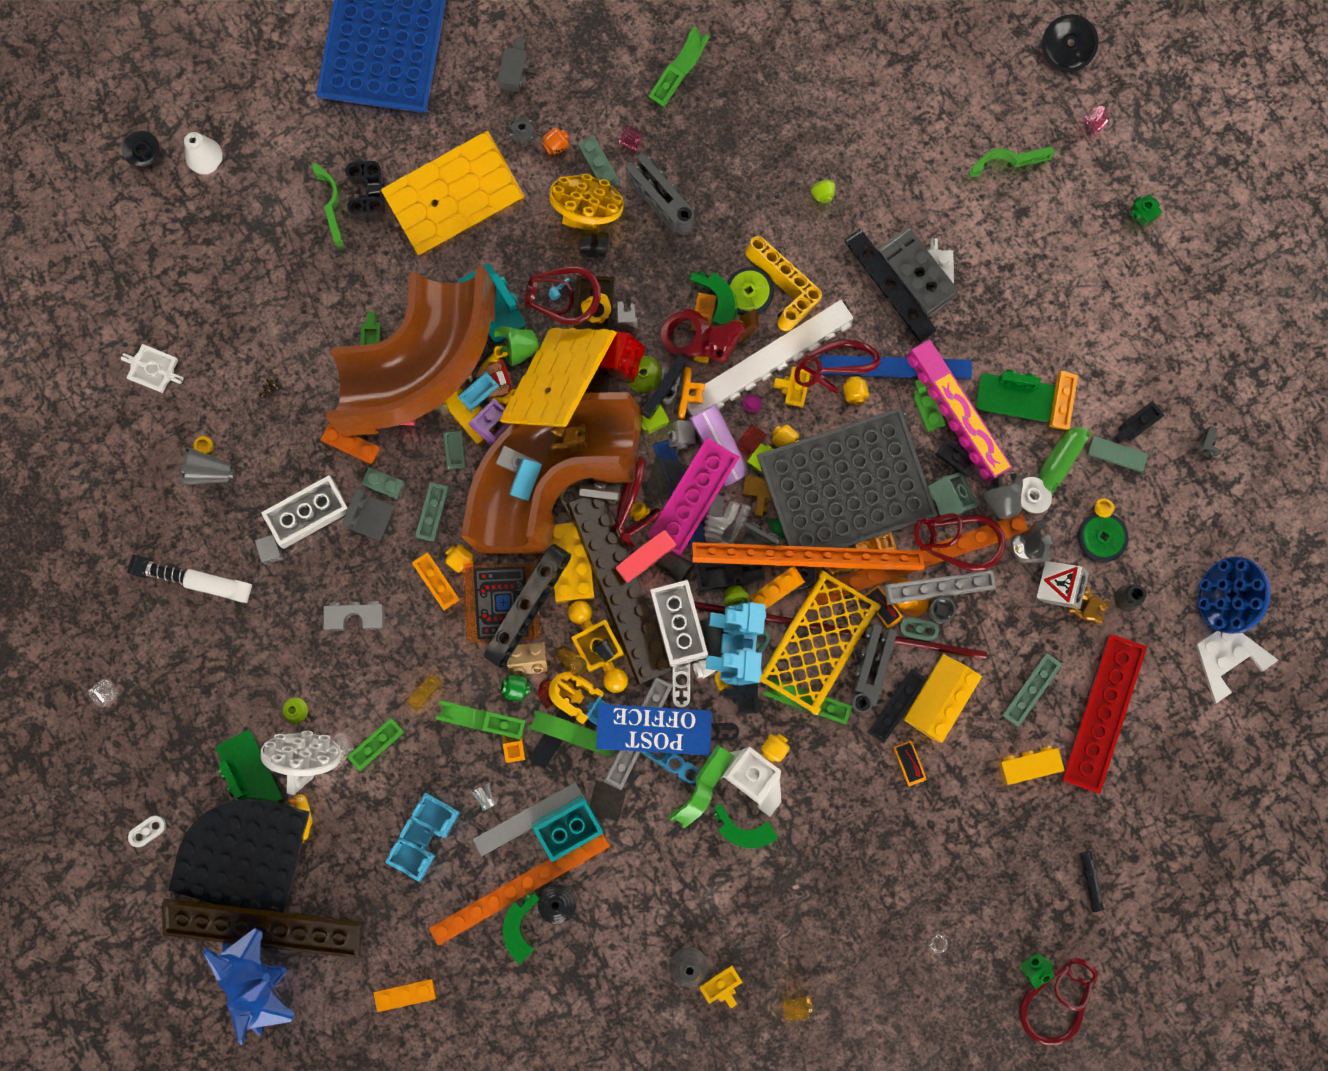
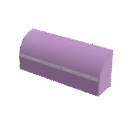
[689,404,750,486]

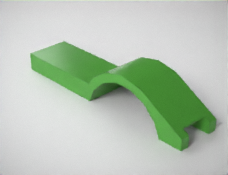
[648,26,710,107]
[969,146,1054,178]
[312,163,344,247]
[763,676,852,725]
[435,700,526,740]
[528,710,613,757]
[668,744,734,828]

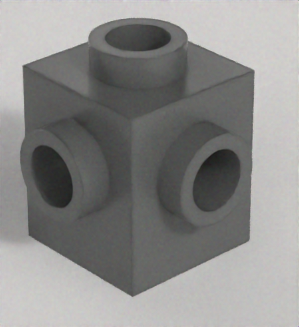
[509,115,537,148]

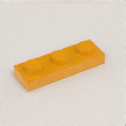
[1049,371,1078,431]
[412,552,460,611]
[750,566,805,610]
[373,979,436,1012]

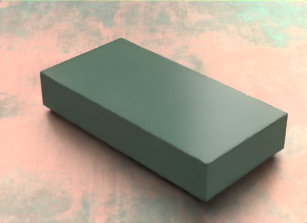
[443,430,467,470]

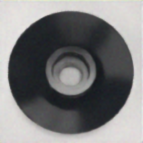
[122,131,160,167]

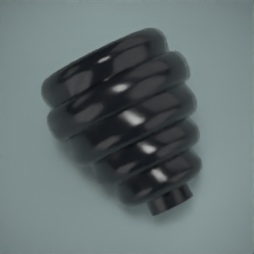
[537,885,577,924]

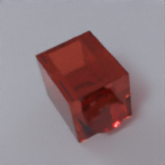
[738,424,767,455]

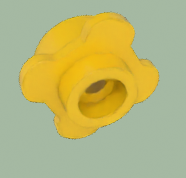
[629,502,650,521]

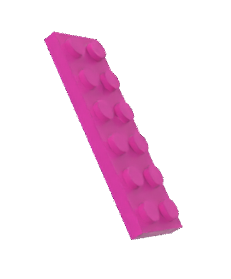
[647,437,740,556]

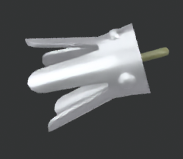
[471,783,496,813]

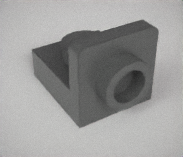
[1198,426,1222,458]

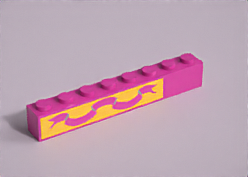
[906,339,1013,483]

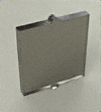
[589,780,627,821]

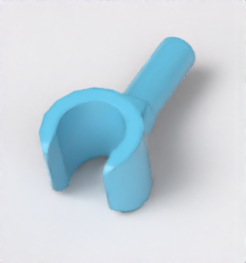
[549,278,570,301]

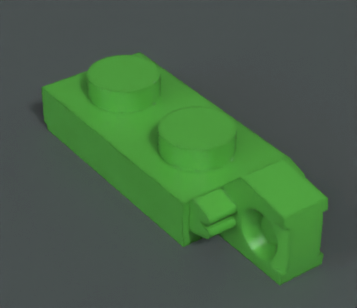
[360,312,381,345]
[913,379,945,433]

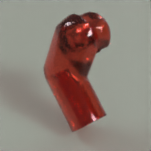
[537,679,554,709]

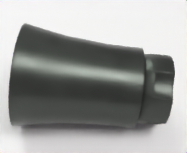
[655,551,695,582]
[1115,584,1147,612]
[700,619,726,657]

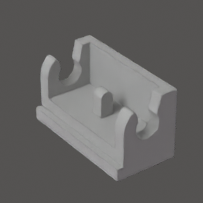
[617,301,638,332]

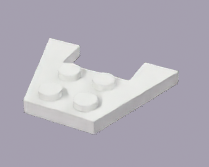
[1196,631,1279,704]

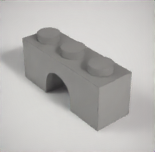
[324,601,385,631]

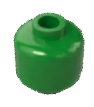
[501,674,530,701]

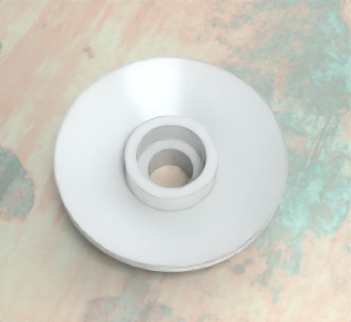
[1021,477,1052,514]

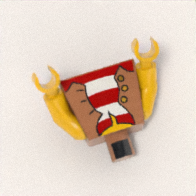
[468,346,516,406]

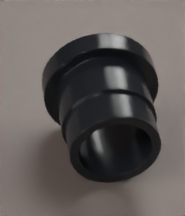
[592,638,616,663]

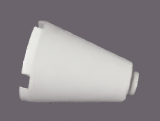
[184,132,223,174]

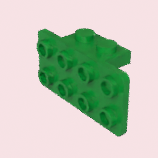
[976,370,1055,422]
[216,730,283,802]

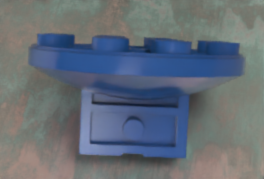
[1198,556,1271,634]

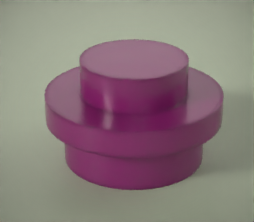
[743,394,762,413]

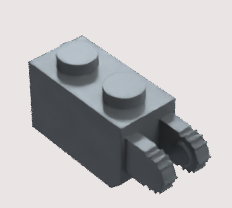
[497,36,530,93]

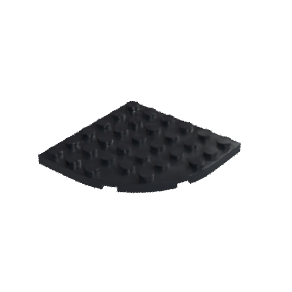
[168,798,310,913]

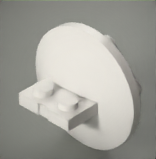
[261,731,341,795]

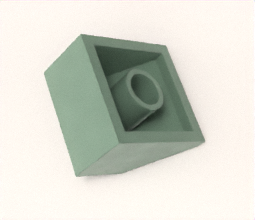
[928,473,979,520]

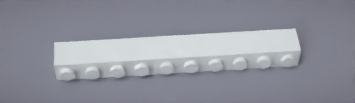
[686,300,854,417]

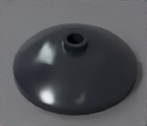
[1042,14,1099,72]

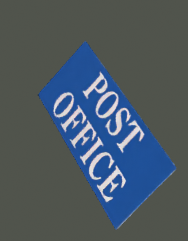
[596,704,712,755]

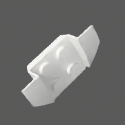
[720,747,781,817]

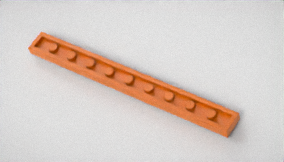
[429,834,610,946]

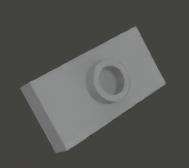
[495,446,539,474]
[579,483,620,500]

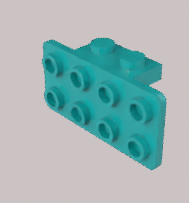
[458,263,526,343]

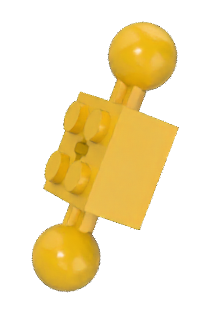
[568,600,628,693]

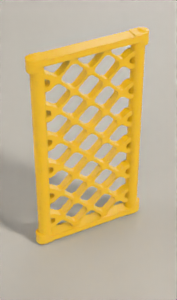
[760,570,881,715]

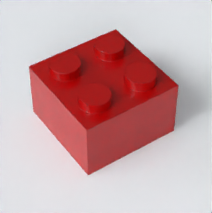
[599,331,645,382]

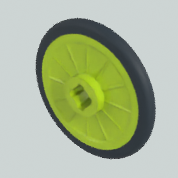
[727,267,774,315]

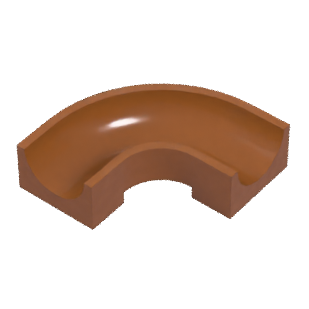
[326,266,496,436]
[461,392,643,554]

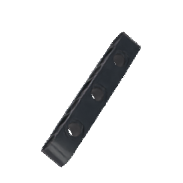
[844,228,936,342]
[484,544,571,668]

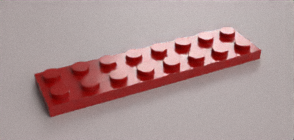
[1061,634,1147,794]

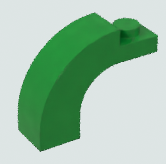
[690,272,738,325]
[713,804,779,848]
[503,893,540,965]

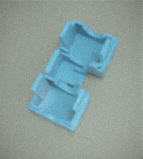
[706,602,766,685]
[385,793,460,882]

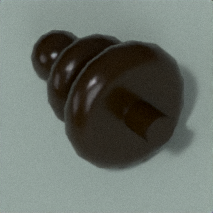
[259,377,279,398]

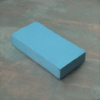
[458,372,499,412]
[509,458,542,501]

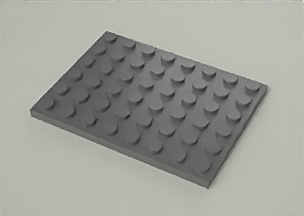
[757,407,938,548]

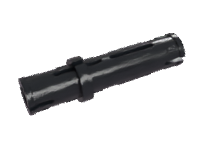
[1080,851,1105,912]

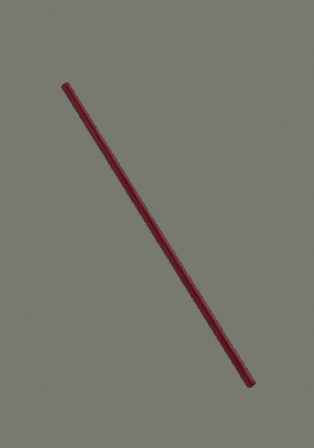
[694,601,987,659]

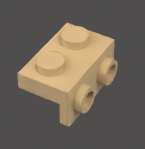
[507,642,548,676]

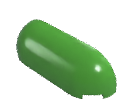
[1039,427,1091,495]

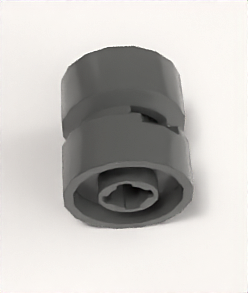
[927,597,956,624]

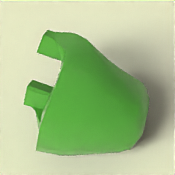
[493,326,539,367]

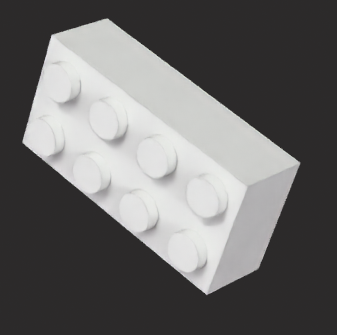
[261,475,348,549]
[650,580,708,667]

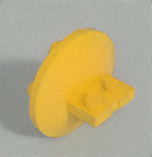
[549,174,624,234]

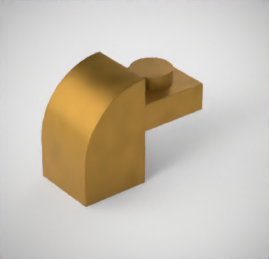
[742,475,772,519]

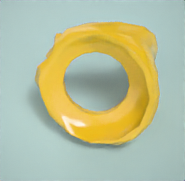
[581,294,611,324]

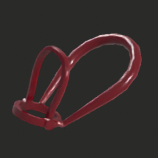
[525,265,601,326]
[794,339,881,394]
[614,456,661,549]
[914,513,1006,572]
[1020,958,1098,1046]

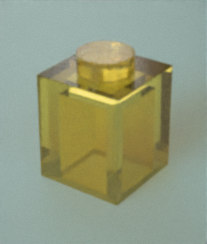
[782,996,812,1022]

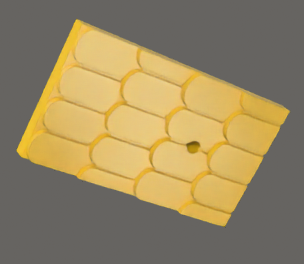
[381,131,525,256]
[499,328,617,427]

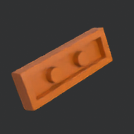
[320,423,381,465]

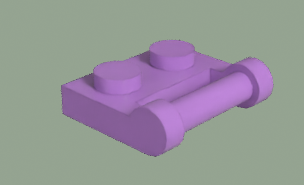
[469,399,512,447]

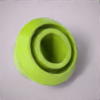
[810,180,835,203]
[724,585,749,607]
[281,698,308,724]

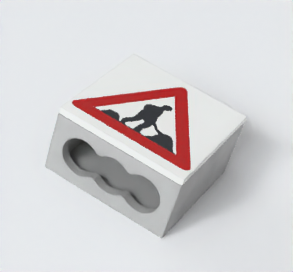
[1037,561,1089,609]

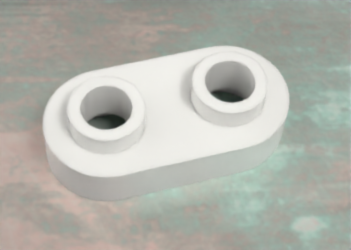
[128,816,166,847]

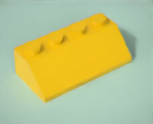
[903,654,982,743]

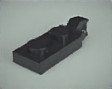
[1113,401,1165,443]

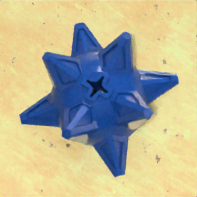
[203,928,295,1045]

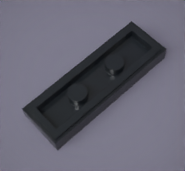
[529,709,576,769]

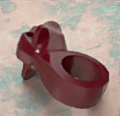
[661,308,746,363]

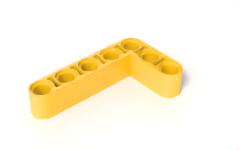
[745,236,822,331]

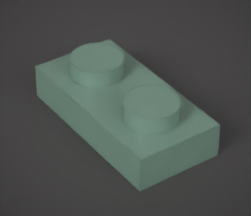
[361,467,405,500]

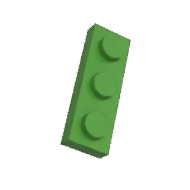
[347,718,405,771]

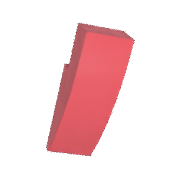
[616,530,676,583]

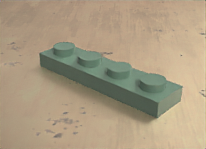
[1002,653,1063,728]

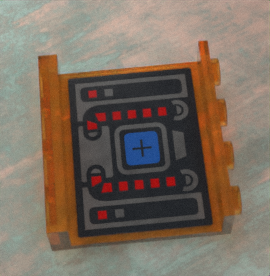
[462,561,541,643]

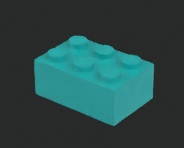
[531,794,603,862]

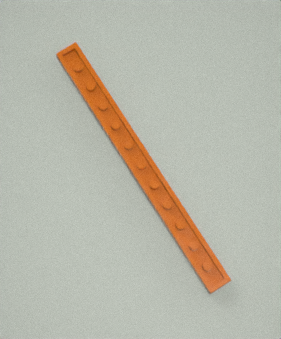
[806,513,1028,606]
[691,542,925,571]

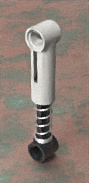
[127,554,252,604]

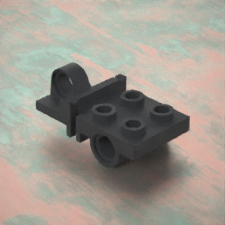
[694,562,766,592]

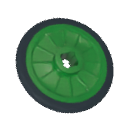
[1078,513,1129,562]

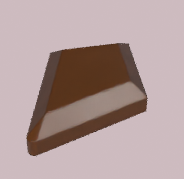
[738,309,759,344]

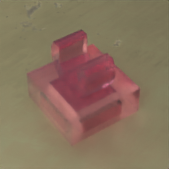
[1084,105,1109,133]
[619,125,643,151]

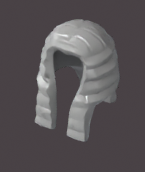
[703,494,751,544]

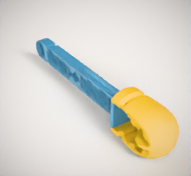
[549,672,699,784]

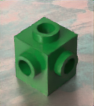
[1130,194,1162,227]
[1020,953,1055,990]

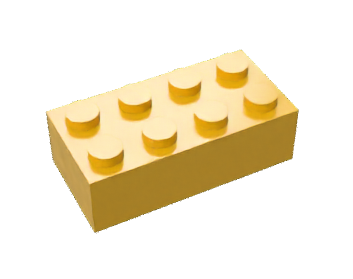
[551,522,595,604]

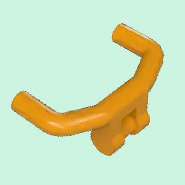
[677,366,706,421]

